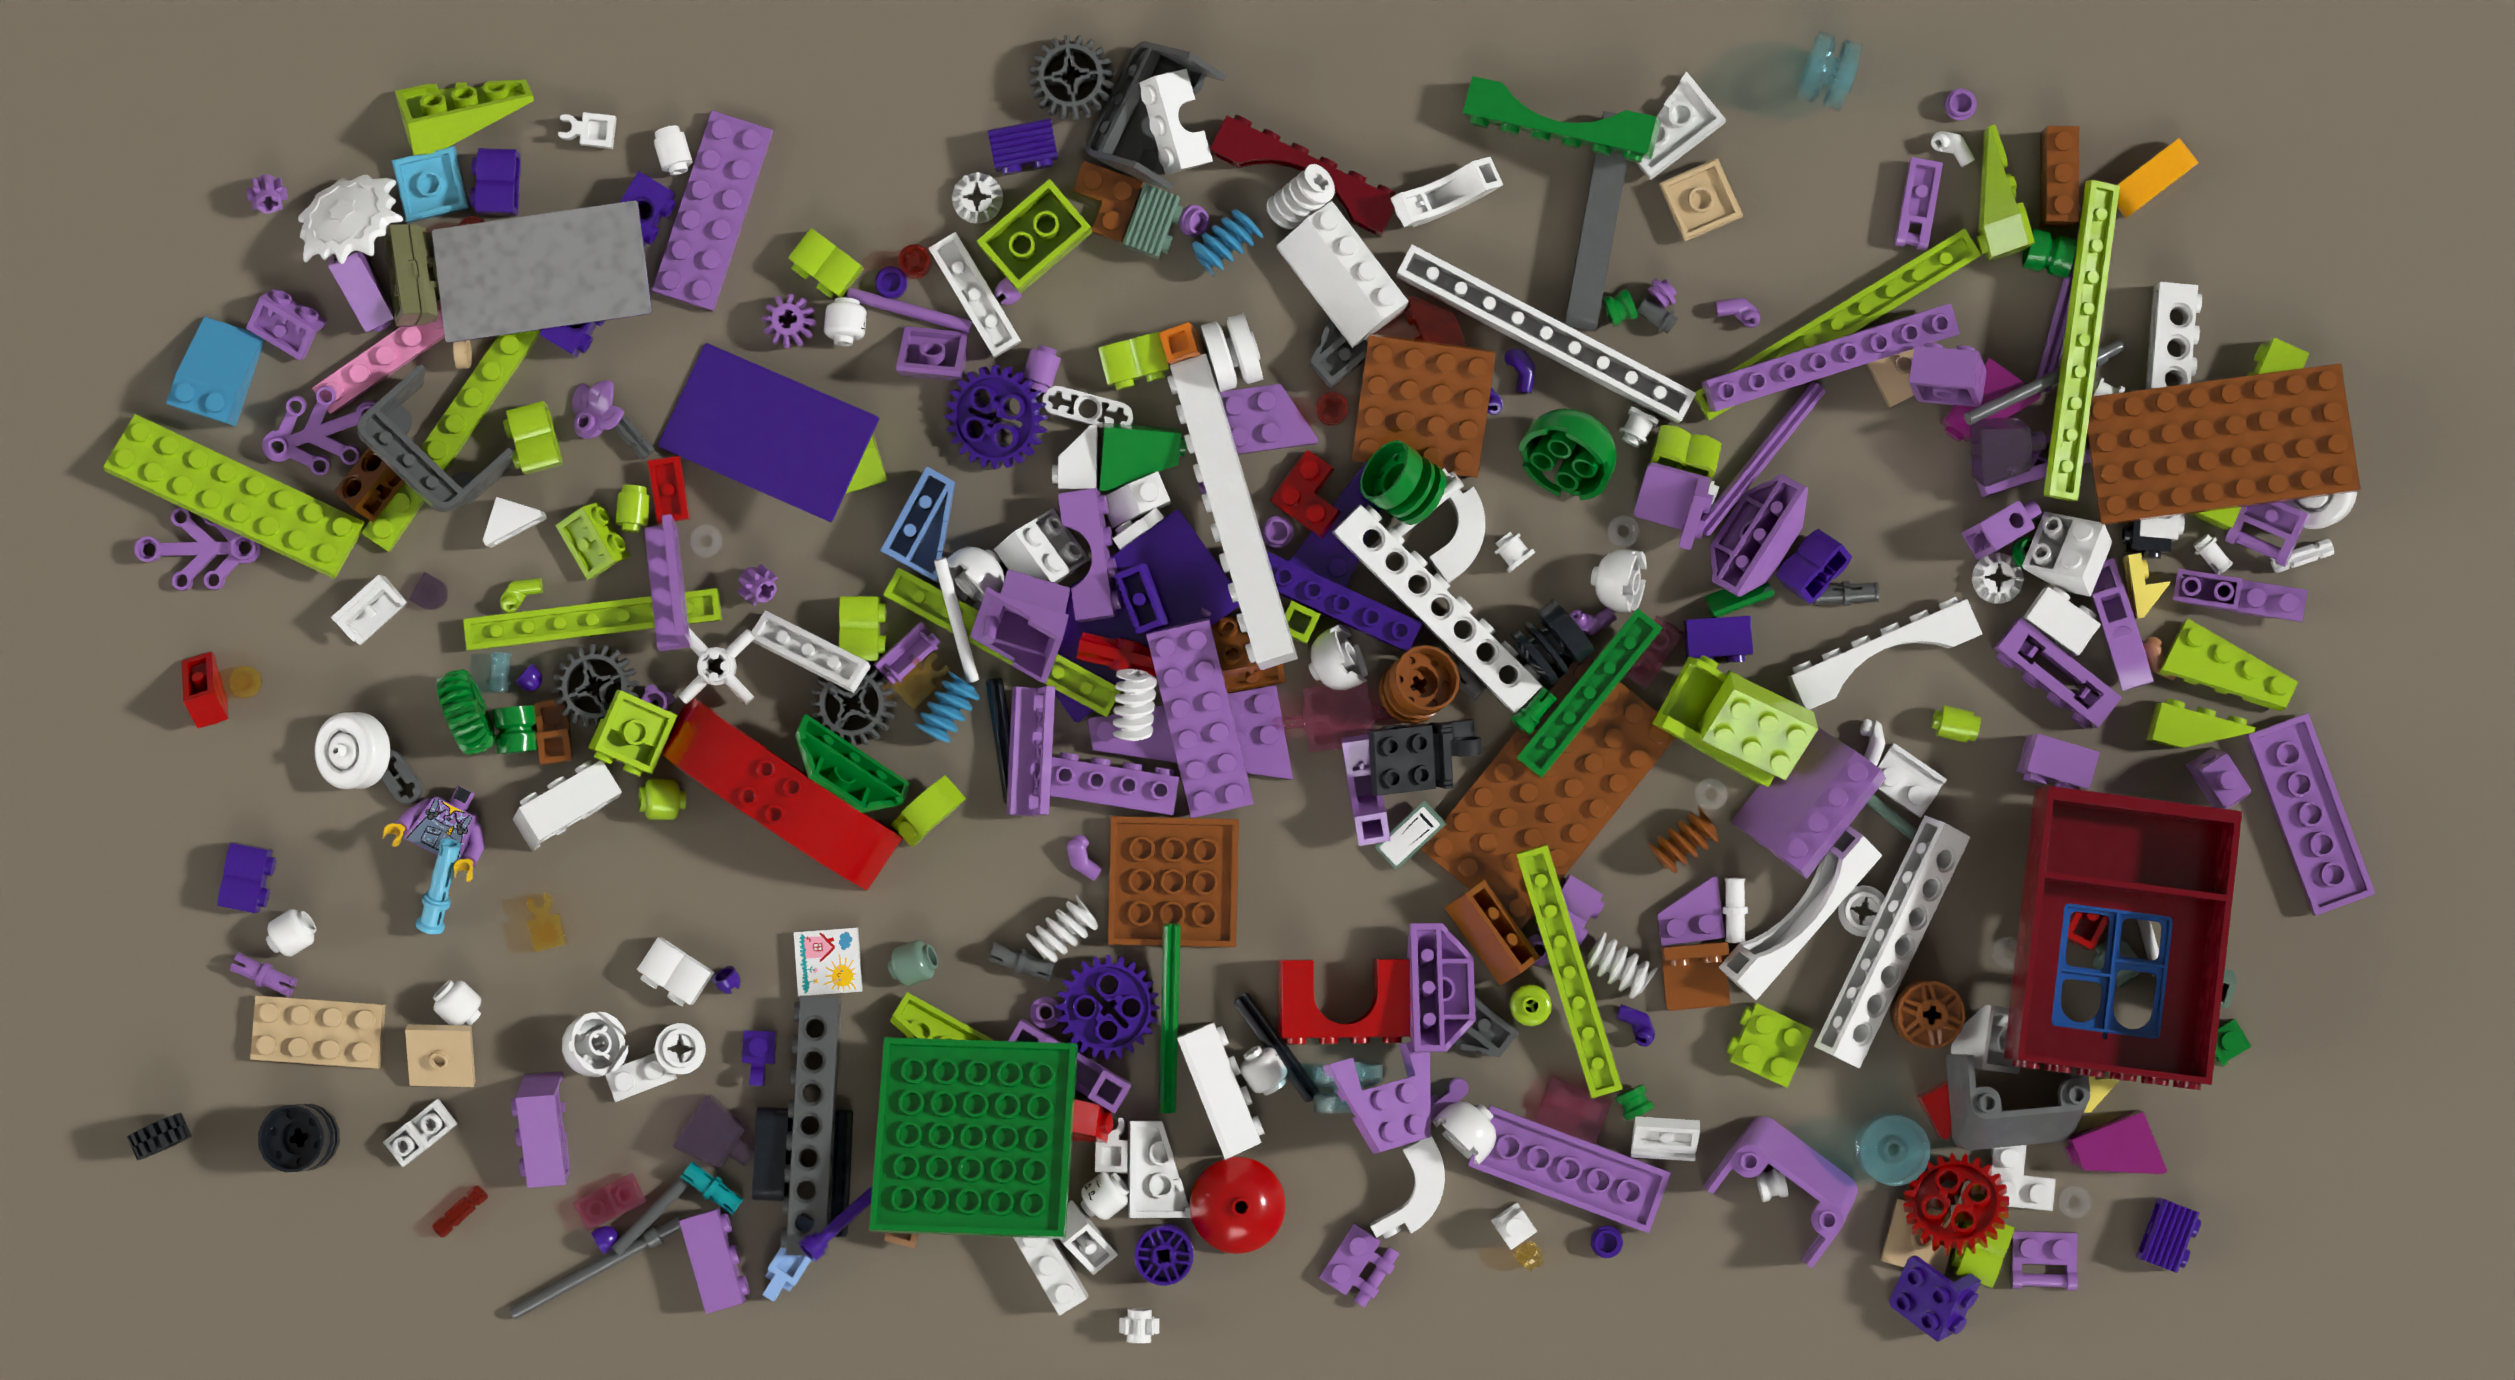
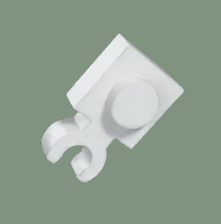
[558,112,617,149]
[1113,508,1164,550]
[1095,1118,1128,1174]

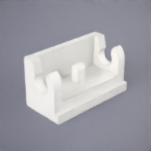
[331,575,408,645]

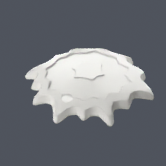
[298,175,403,264]

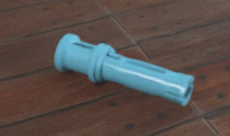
[416,838,461,934]

